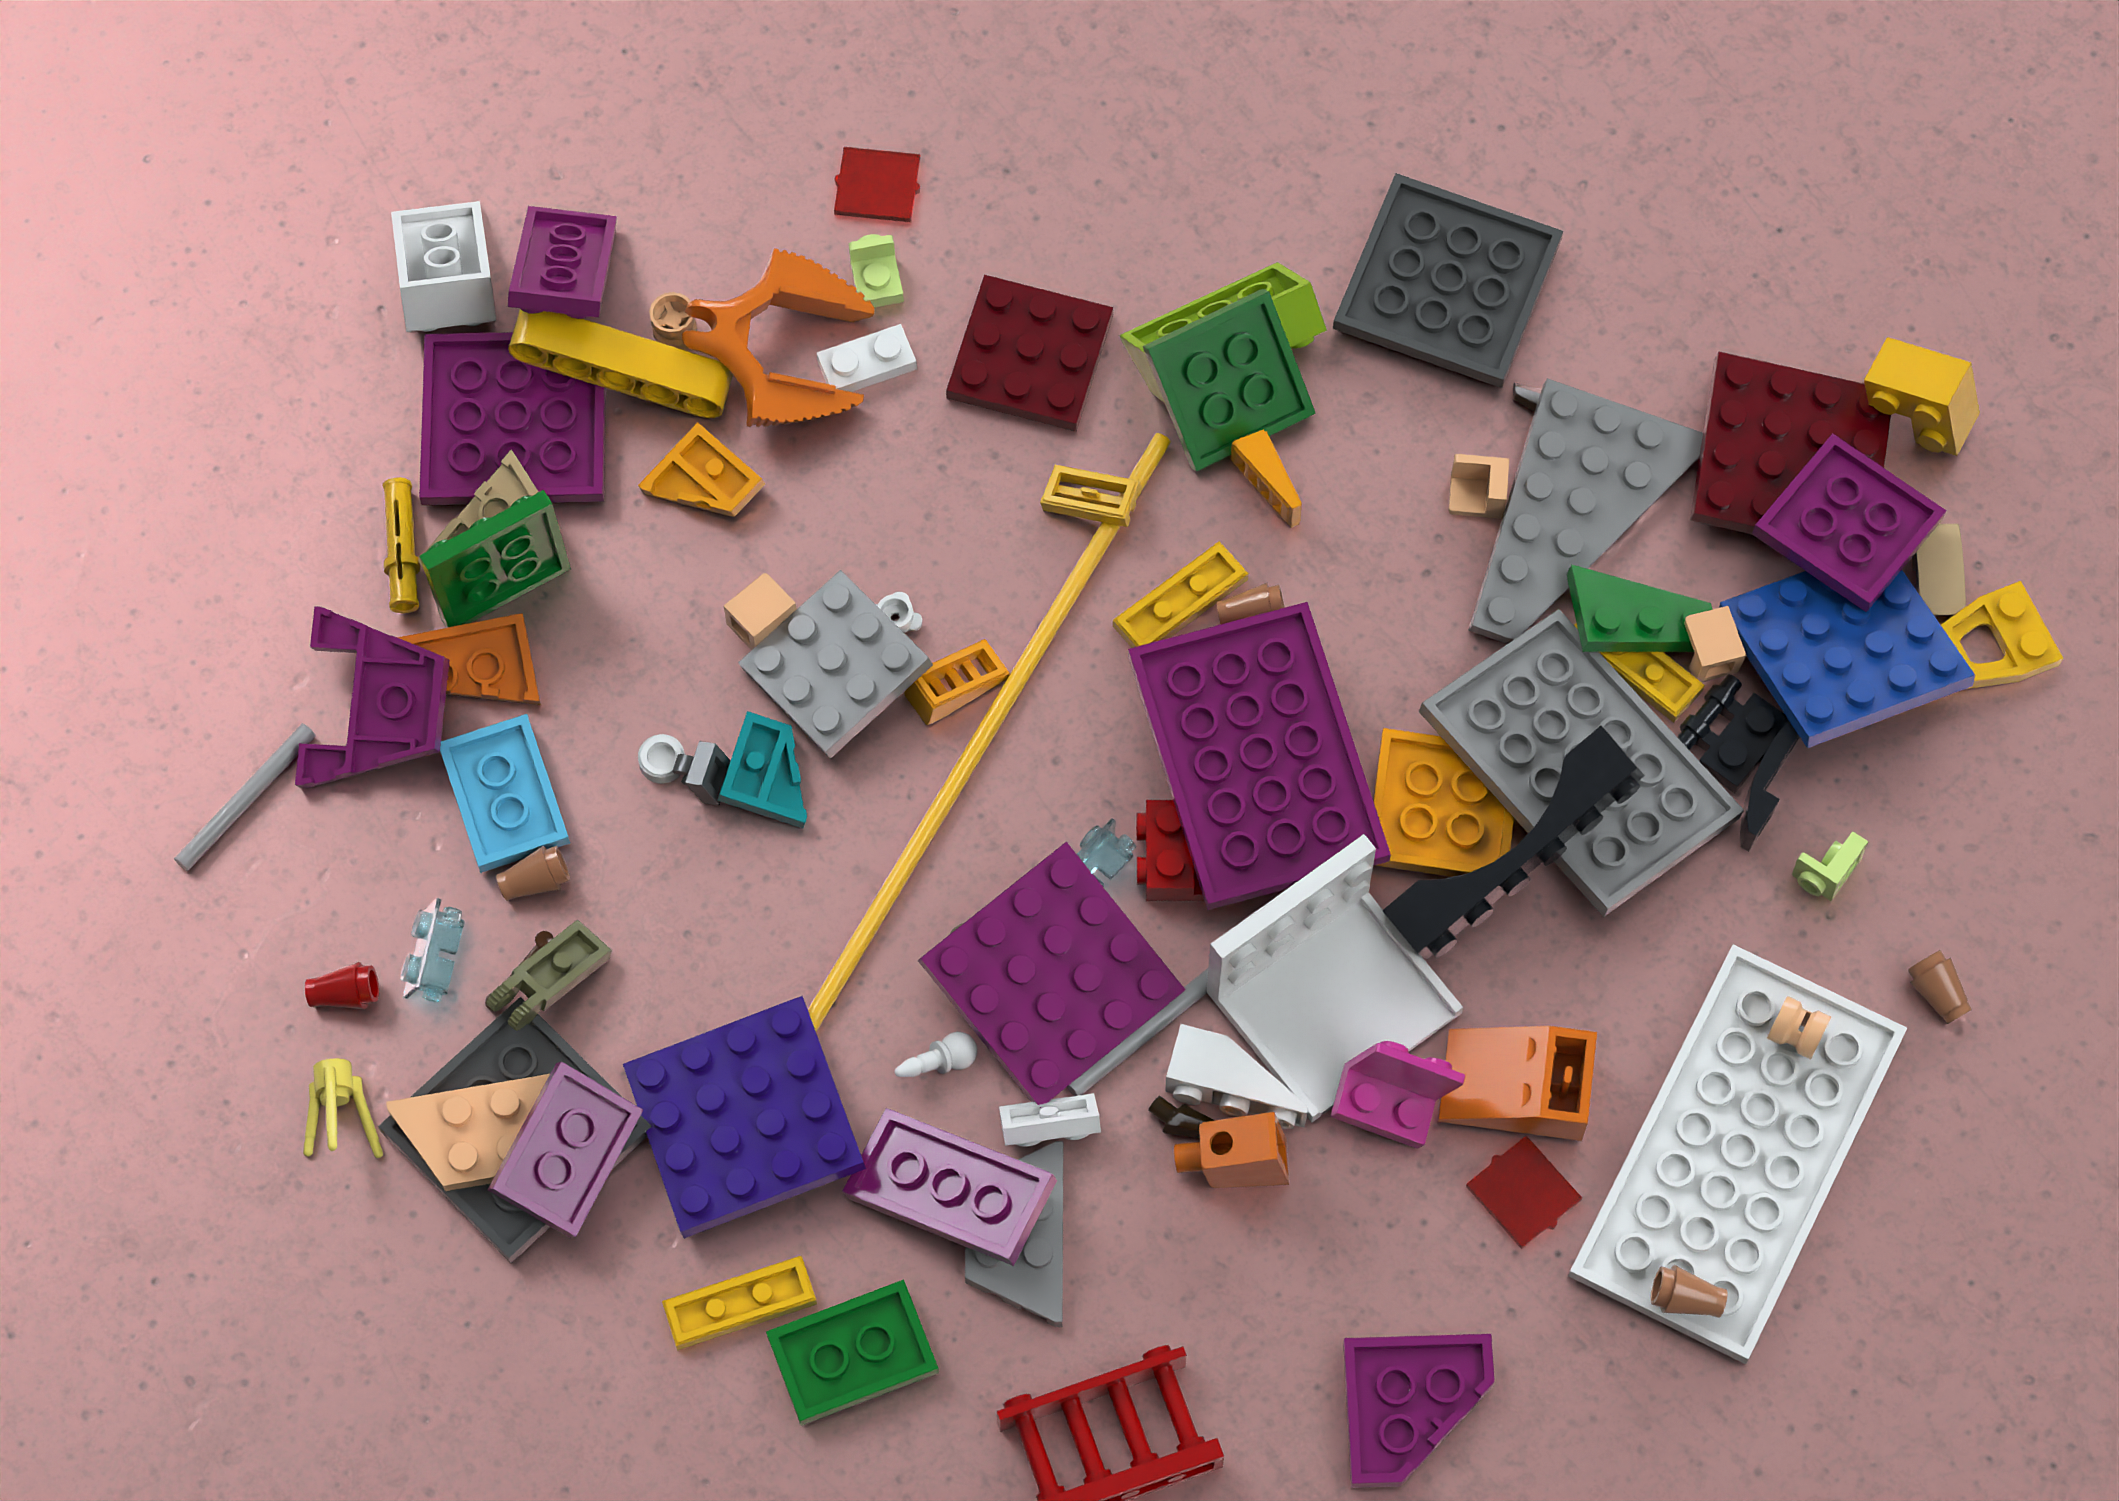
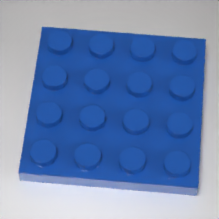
[1719,570,1975,748]

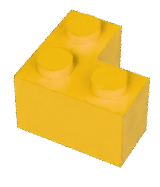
[1864,337,1980,456]

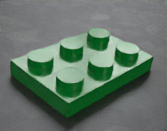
[766,1279,939,1426]

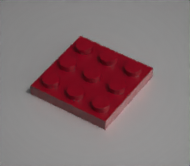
[946,274,1114,432]

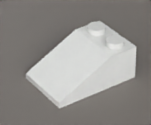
[391,201,496,332]

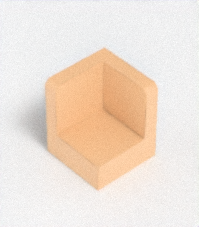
[1448,454,1510,519]
[723,573,797,650]
[1684,606,1746,682]

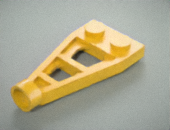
[1941,581,2064,689]

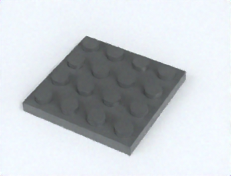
[1333,173,1563,388]
[378,997,651,1263]

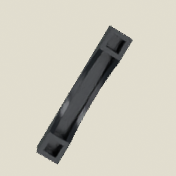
[1382,726,1645,959]

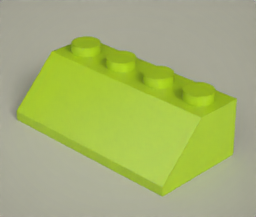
[1120,262,1327,403]

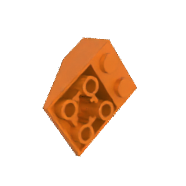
[1438,1026,1597,1141]

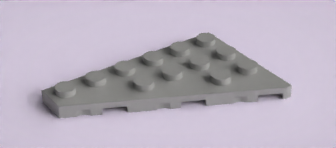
[1468,378,1703,644]

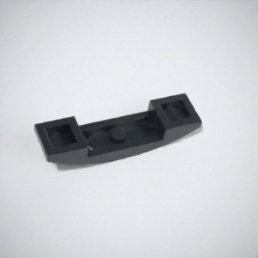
[1740,721,1800,852]

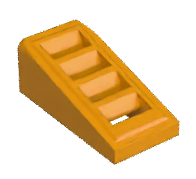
[1231,429,1302,528]
[904,639,1010,725]

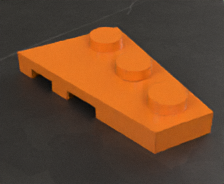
[397,613,541,705]

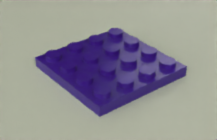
[623,996,866,1239]

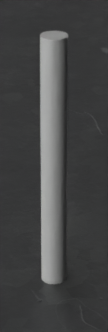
[174,723,316,871]
[1067,968,1208,1096]

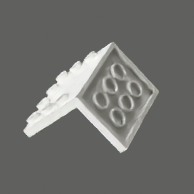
[1206,834,1463,1123]

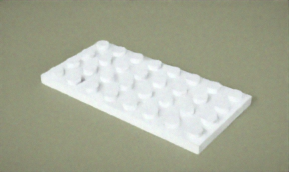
[1568,944,1907,1364]

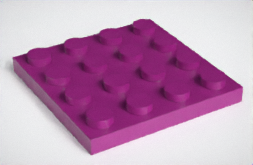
[419,332,606,505]
[918,841,1186,1108]

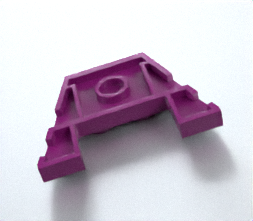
[295,606,450,788]

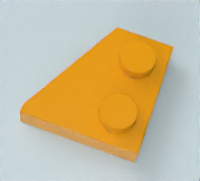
[638,422,765,517]

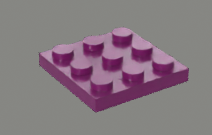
[1752,433,1947,612]

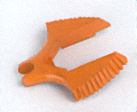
[682,248,874,427]

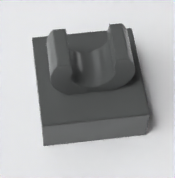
[672,741,731,805]

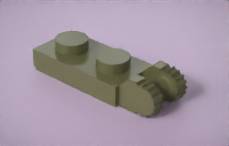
[486,920,612,1031]

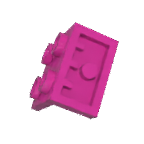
[1330,1041,1465,1149]

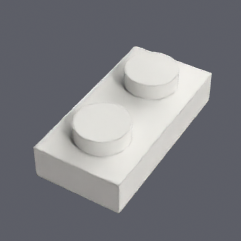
[816,324,917,392]
[999,1093,1101,1147]

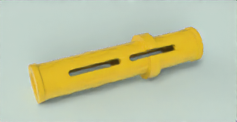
[383,477,420,613]

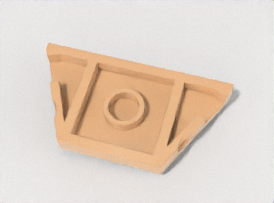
[386,1074,550,1191]

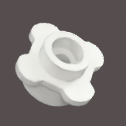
[876,592,922,633]

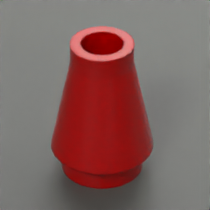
[305,962,379,1009]

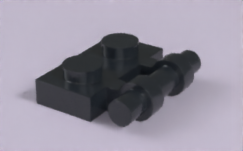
[1677,674,1789,793]

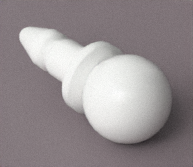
[895,1032,977,1077]

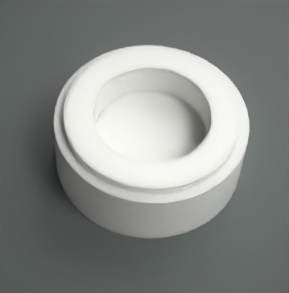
[638,734,685,784]

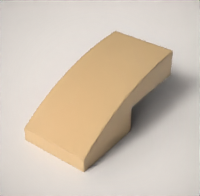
[1912,524,1966,615]

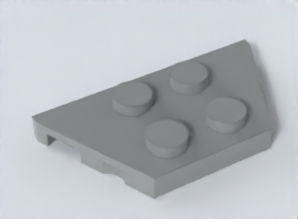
[965,1141,1063,1327]

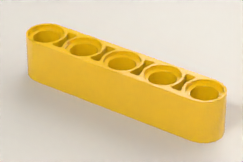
[508,309,733,418]

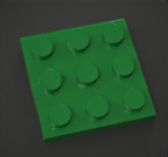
[1143,289,1316,471]
[419,490,571,628]

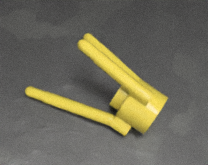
[303,1058,383,1158]

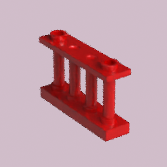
[997,1345,1224,1501]

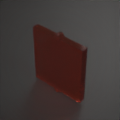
[834,147,921,223]
[1466,1135,1582,1249]

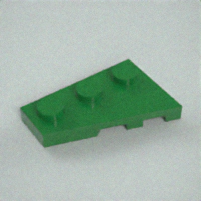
[1566,564,1713,652]

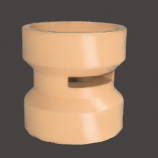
[649,292,697,350]
[1767,996,1831,1059]

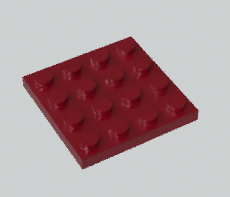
[1690,352,1891,534]

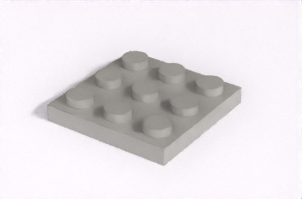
[738,570,933,759]

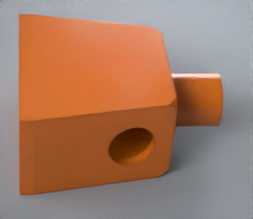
[1174,1112,1289,1188]

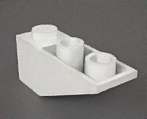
[1165,1024,1308,1129]

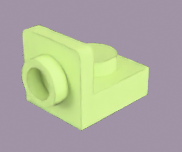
[849,234,904,307]
[1792,831,1868,901]

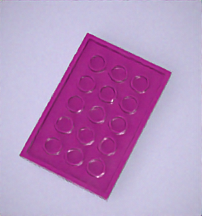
[1128,602,1391,910]

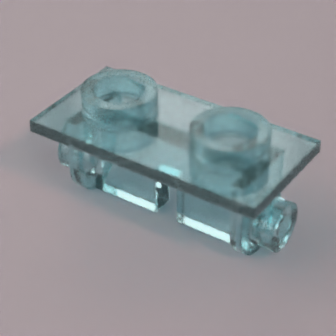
[1077,818,1136,887]
[400,898,465,1002]

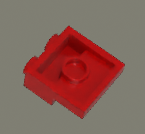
[1136,800,1204,901]

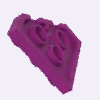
[1343,1334,1495,1488]

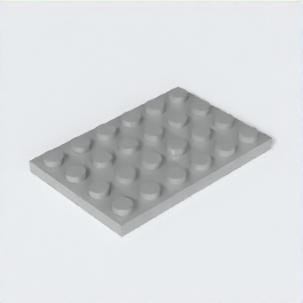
[1419,609,1744,917]

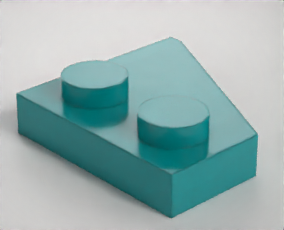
[717,711,807,829]

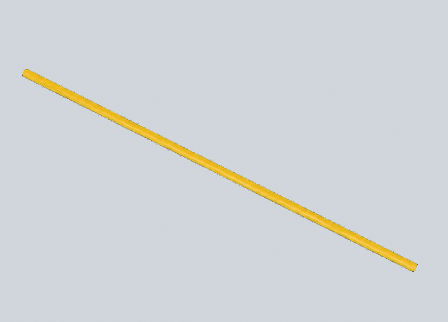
[808,433,1171,1032]

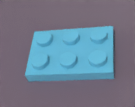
[440,714,570,873]

